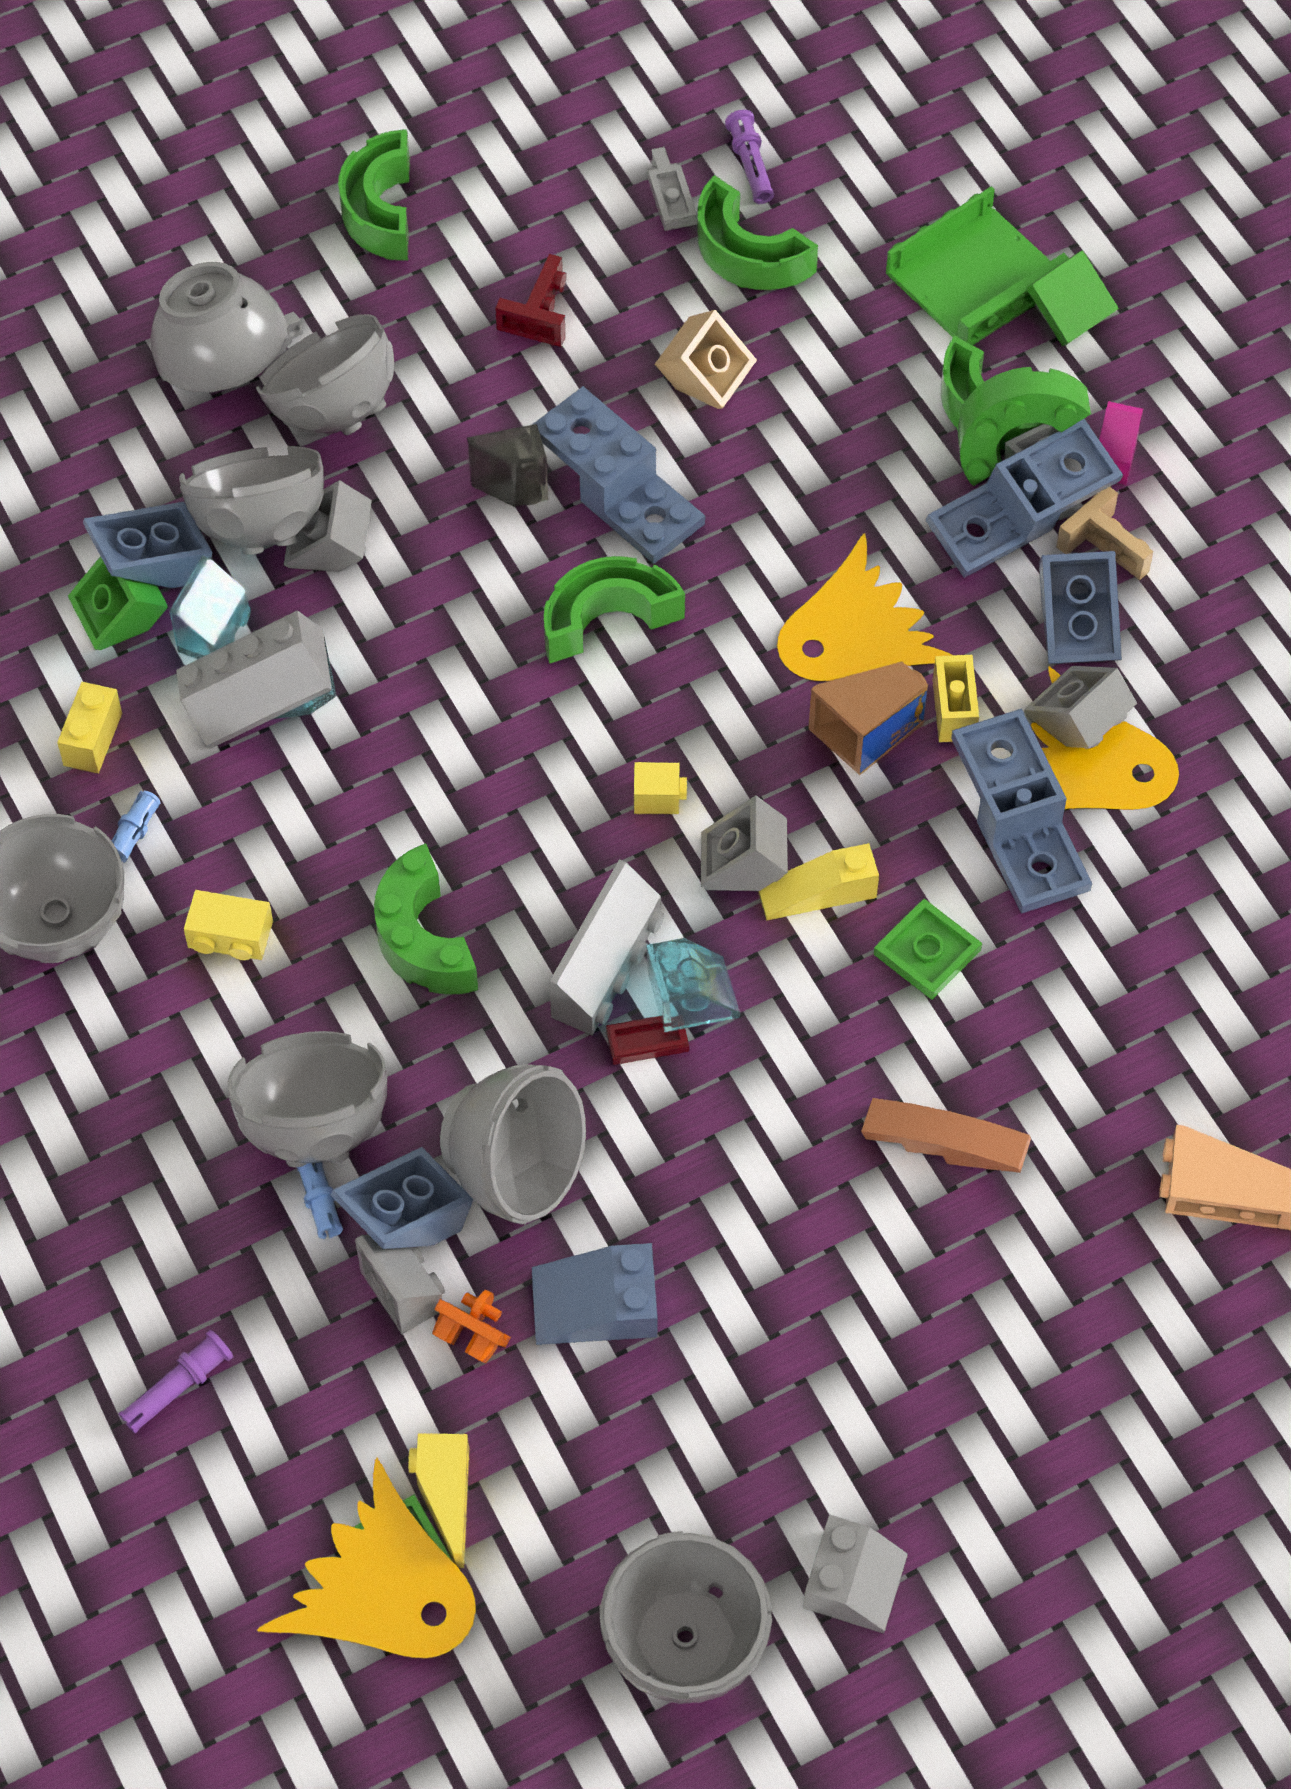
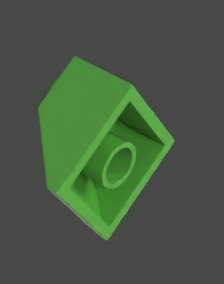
[68,556,168,650]

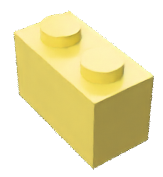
[932,655,979,742]
[57,681,122,774]
[184,890,273,960]

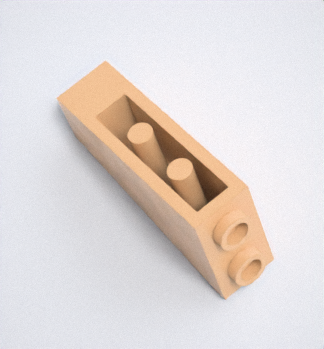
[1159,1125,1291,1230]

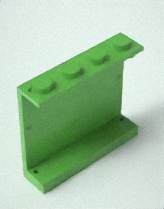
[886,186,1069,345]

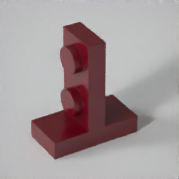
[495,254,567,347]

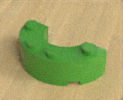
[338,129,410,261]
[697,175,818,290]
[941,336,1042,450]
[957,367,1091,486]
[544,556,685,664]
[374,843,478,994]

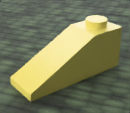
[758,843,879,921]
[409,1433,469,1568]

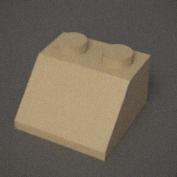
[655,310,757,409]

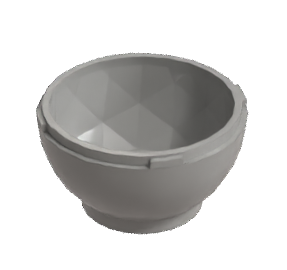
[151,262,287,392]
[440,1064,586,1225]
[600,1531,772,1704]

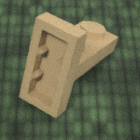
[1056,487,1154,580]

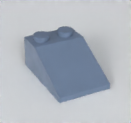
[83,502,212,588]
[1039,551,1122,665]
[331,1147,473,1249]
[532,1243,657,1345]

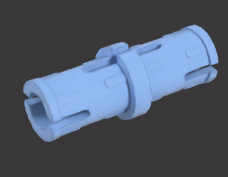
[111,790,161,863]
[297,1162,343,1239]

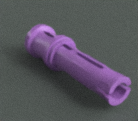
[725,109,774,204]
[118,1329,234,1434]

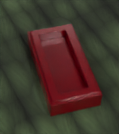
[606,1012,689,1065]

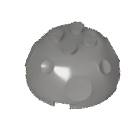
[256,314,394,435]
[179,446,324,555]
[0,814,124,963]
[228,1031,387,1167]

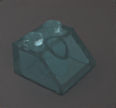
[170,555,251,659]
[646,938,740,1032]

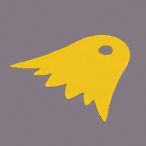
[777,533,952,681]
[1031,666,1179,810]
[257,1457,476,1658]

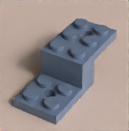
[531,386,705,564]
[925,419,1123,578]
[951,709,1093,914]

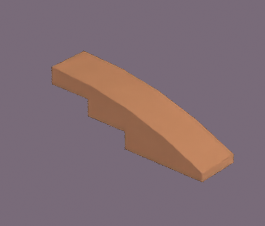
[861,1098,1031,1173]

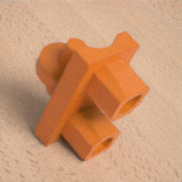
[432,1290,511,1363]

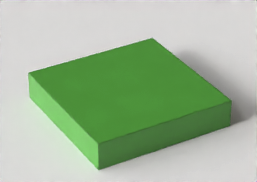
[1026,250,1119,346]
[874,899,982,1000]

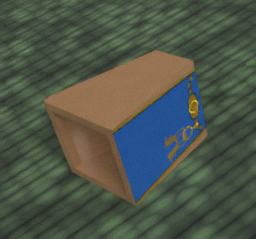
[808,661,928,775]

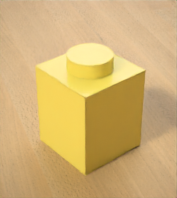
[634,762,687,814]

